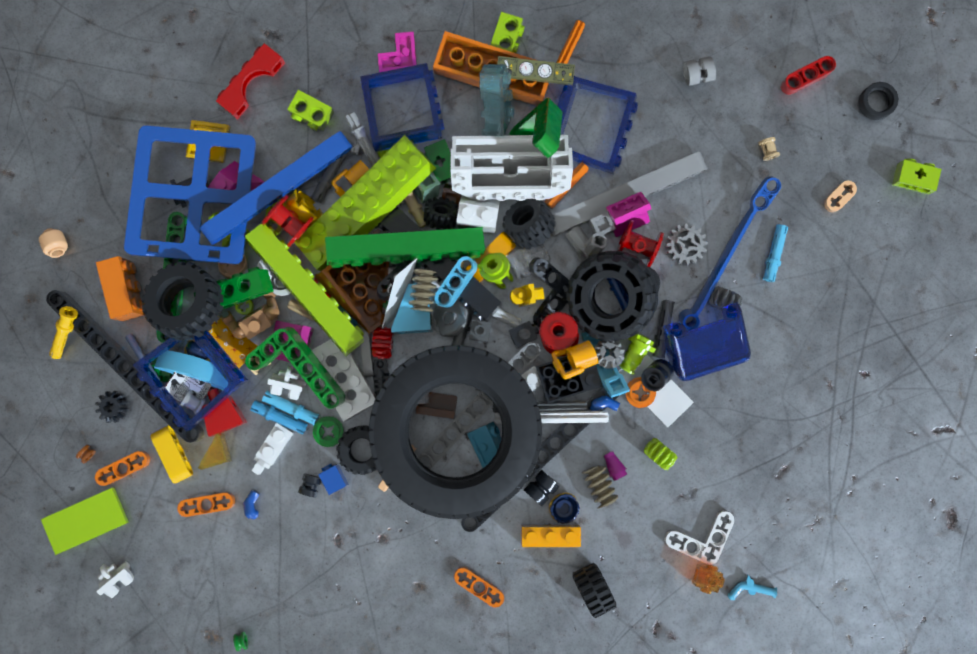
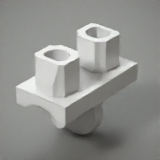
[267,366,306,400]
[96,561,134,598]

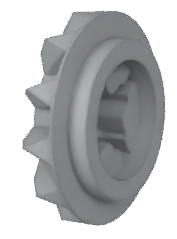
[594,340,625,369]

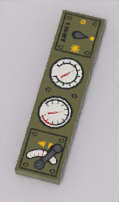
[496,56,575,85]

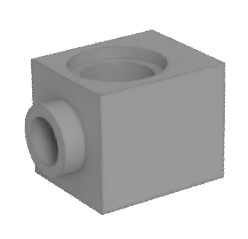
[588,211,616,236]

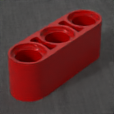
[781,56,836,95]

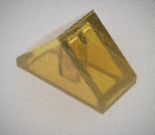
[198,433,232,470]

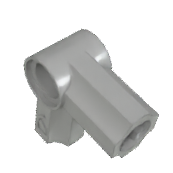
[565,226,607,263]

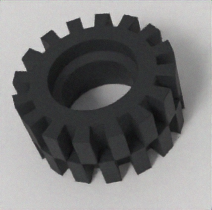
[423,197,459,230]

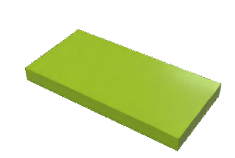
[41,487,129,555]

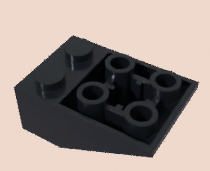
[536,357,602,404]

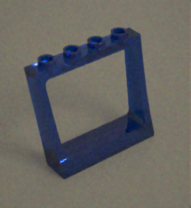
[558,76,638,175]
[133,330,248,431]

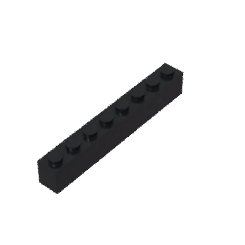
[377,206,502,322]

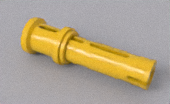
[49,306,78,359]

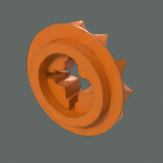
[625,377,656,408]

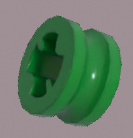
[233,632,248,652]

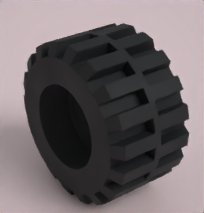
[502,199,556,249]
[336,425,377,475]
[572,562,616,618]

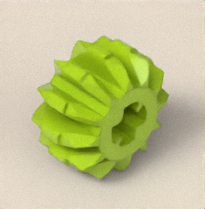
[644,438,677,470]

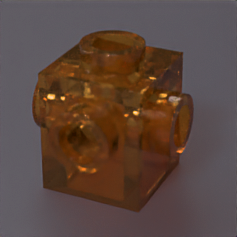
[692,564,725,594]

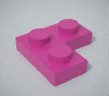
[378,32,417,74]

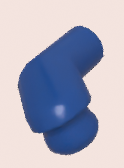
[590,396,620,411]
[243,489,260,520]

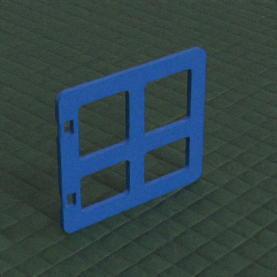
[124,125,256,264]

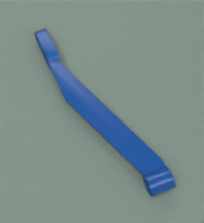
[679,176,781,331]

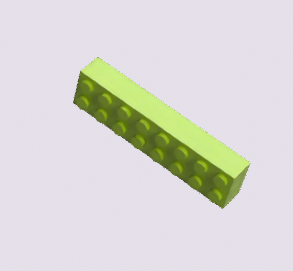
[294,135,436,271]

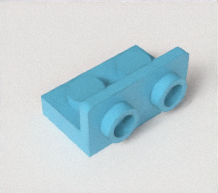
[467,422,501,468]

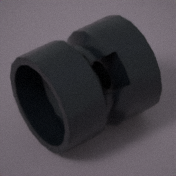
[641,359,674,392]
[524,470,560,506]

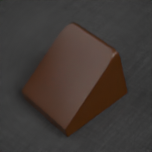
[442,183,462,208]

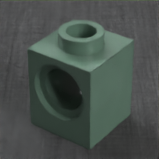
[414,172,440,204]

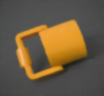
[331,160,369,197]
[552,340,598,379]

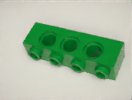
[193,267,274,310]

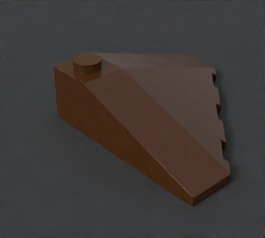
[315,228,389,334]

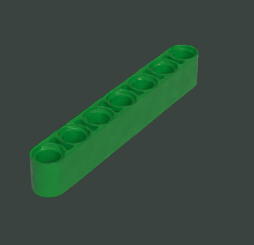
[156,212,187,344]

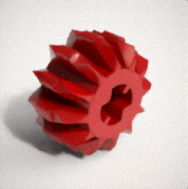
[372,326,394,359]

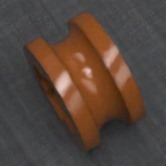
[76,444,96,464]

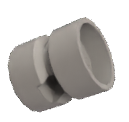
[683,56,716,86]

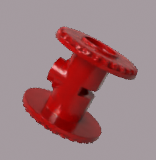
[261,195,314,247]
[617,220,664,267]
[539,312,579,357]

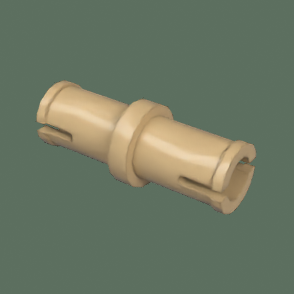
[404,192,426,228]

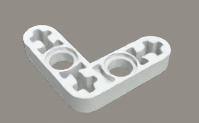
[664,510,734,565]

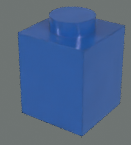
[318,463,349,495]

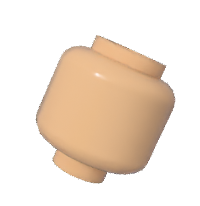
[39,228,68,258]

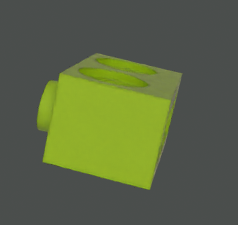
[491,12,525,54]
[287,90,334,132]

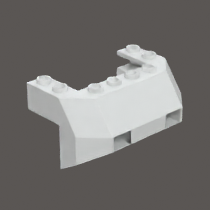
[451,135,573,201]

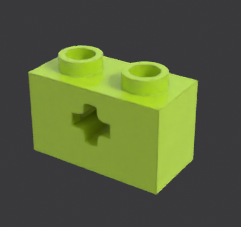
[892,158,942,194]

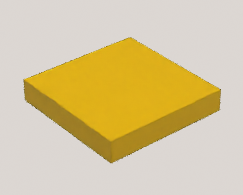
[186,120,230,163]

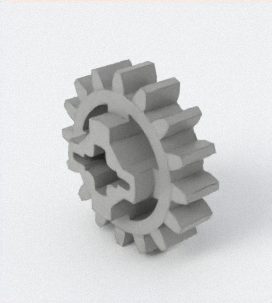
[665,223,708,266]

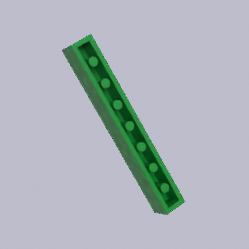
[325,227,485,268]

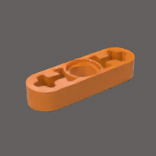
[95,451,150,486]
[177,492,235,517]
[454,567,504,608]

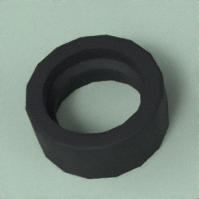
[858,82,899,120]

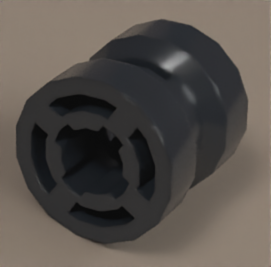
[298,473,321,498]

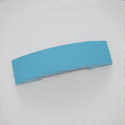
[581,332,630,398]
[154,350,236,392]

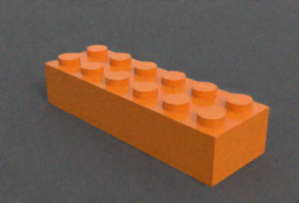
[433,31,549,106]

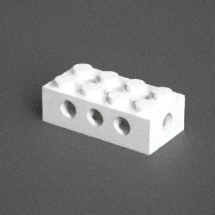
[312,339,376,421]

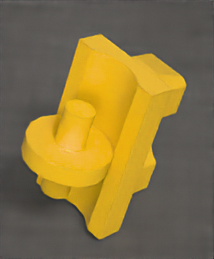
[510,284,544,307]

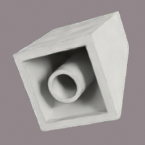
[456,195,500,235]

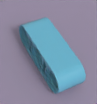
[434,256,477,308]

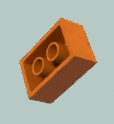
[96,256,145,321]

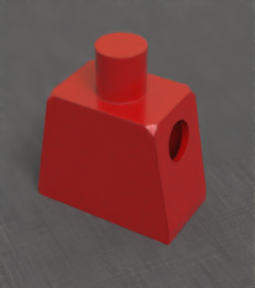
[202,388,247,437]

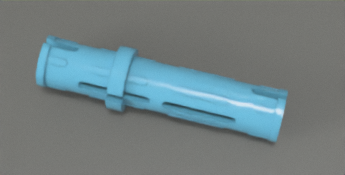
[763,224,789,282]
[262,390,319,426]

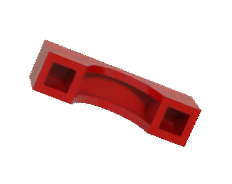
[216,43,285,120]

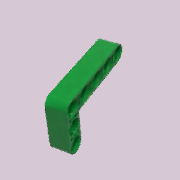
[509,98,562,158]
[245,327,345,409]

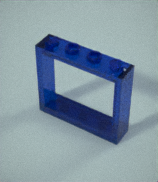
[360,63,445,152]

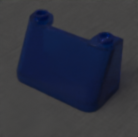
[663,302,751,381]

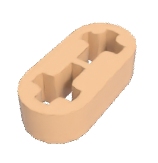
[824,180,857,212]

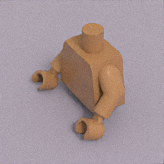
[220,292,279,340]

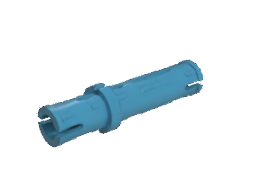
[250,400,308,435]

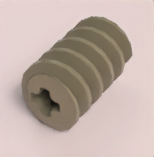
[409,269,438,312]
[581,465,618,509]

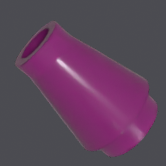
[603,451,627,481]

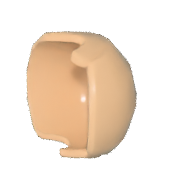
[218,255,248,279]

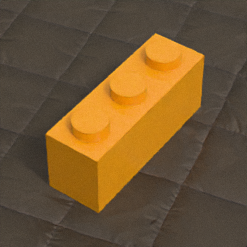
[521,525,581,547]

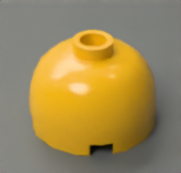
[285,190,323,227]

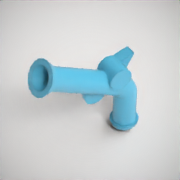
[727,574,778,600]

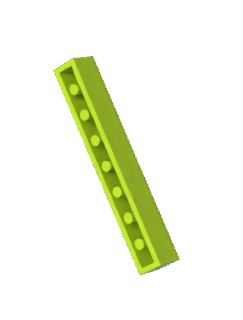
[245,224,364,356]

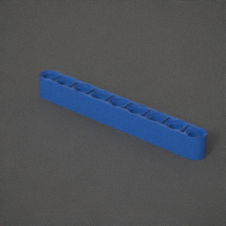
[200,131,353,245]

